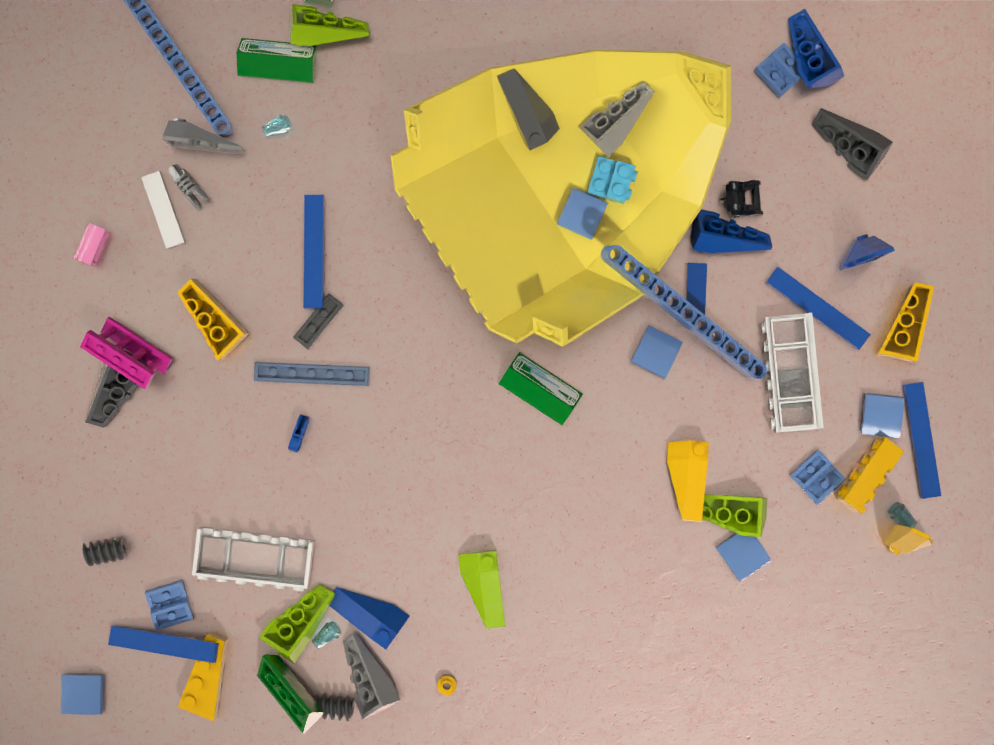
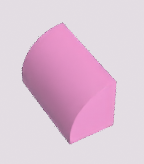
[74,223,110,267]

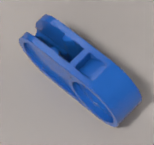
[288,414,310,453]

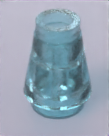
[262,115,292,137]
[888,502,917,528]
[312,621,341,649]

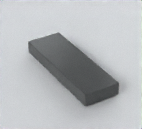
[293,293,344,350]

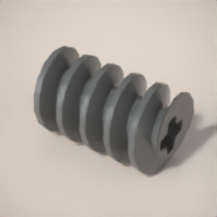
[82,536,126,566]
[314,694,355,721]

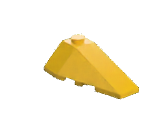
[667,440,709,522]
[884,524,933,555]

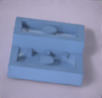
[754,43,801,98]
[557,187,608,240]
[631,325,683,379]
[860,393,904,438]
[790,450,846,506]
[716,534,772,582]
[145,580,193,631]
[61,674,103,715]

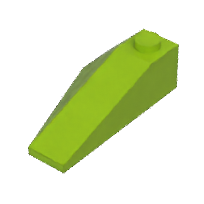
[290,4,369,46]
[702,494,767,537]
[458,550,505,629]
[259,584,335,664]

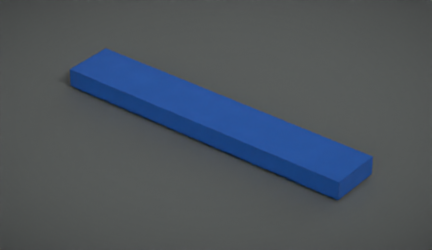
[303,195,324,309]
[766,267,871,350]
[903,382,941,499]
[108,626,219,663]

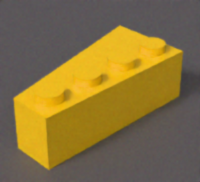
[177,279,249,361]
[877,282,934,363]
[836,437,905,514]
[178,632,228,722]

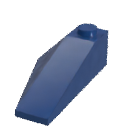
[788,9,844,88]
[690,209,773,253]
[839,234,895,271]
[329,587,410,649]

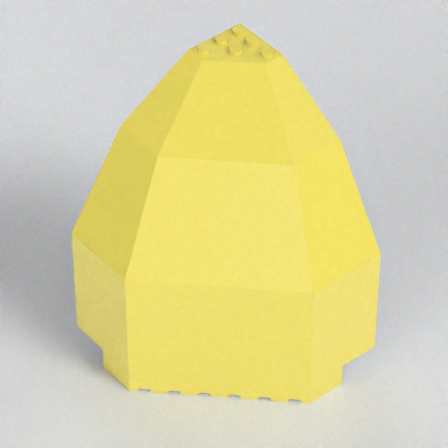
[391,50,731,347]

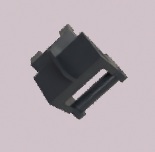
[719,180,763,218]

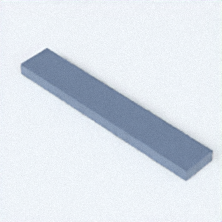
[254,362,370,386]

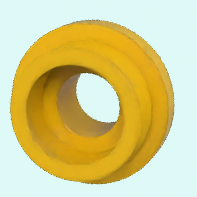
[437,676,457,695]

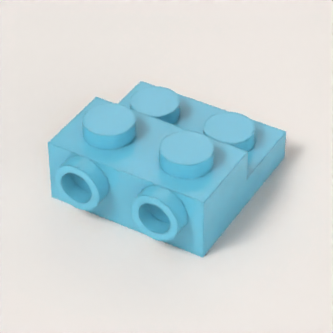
[587,156,638,205]

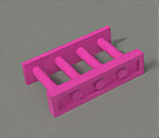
[80,317,173,389]

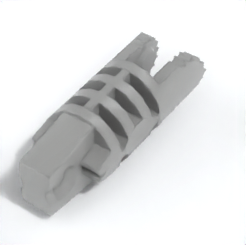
[168,164,208,209]

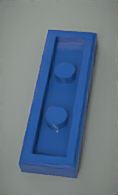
[685,263,707,321]

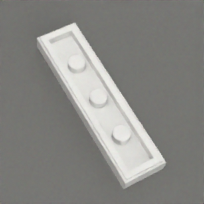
[141,171,185,249]

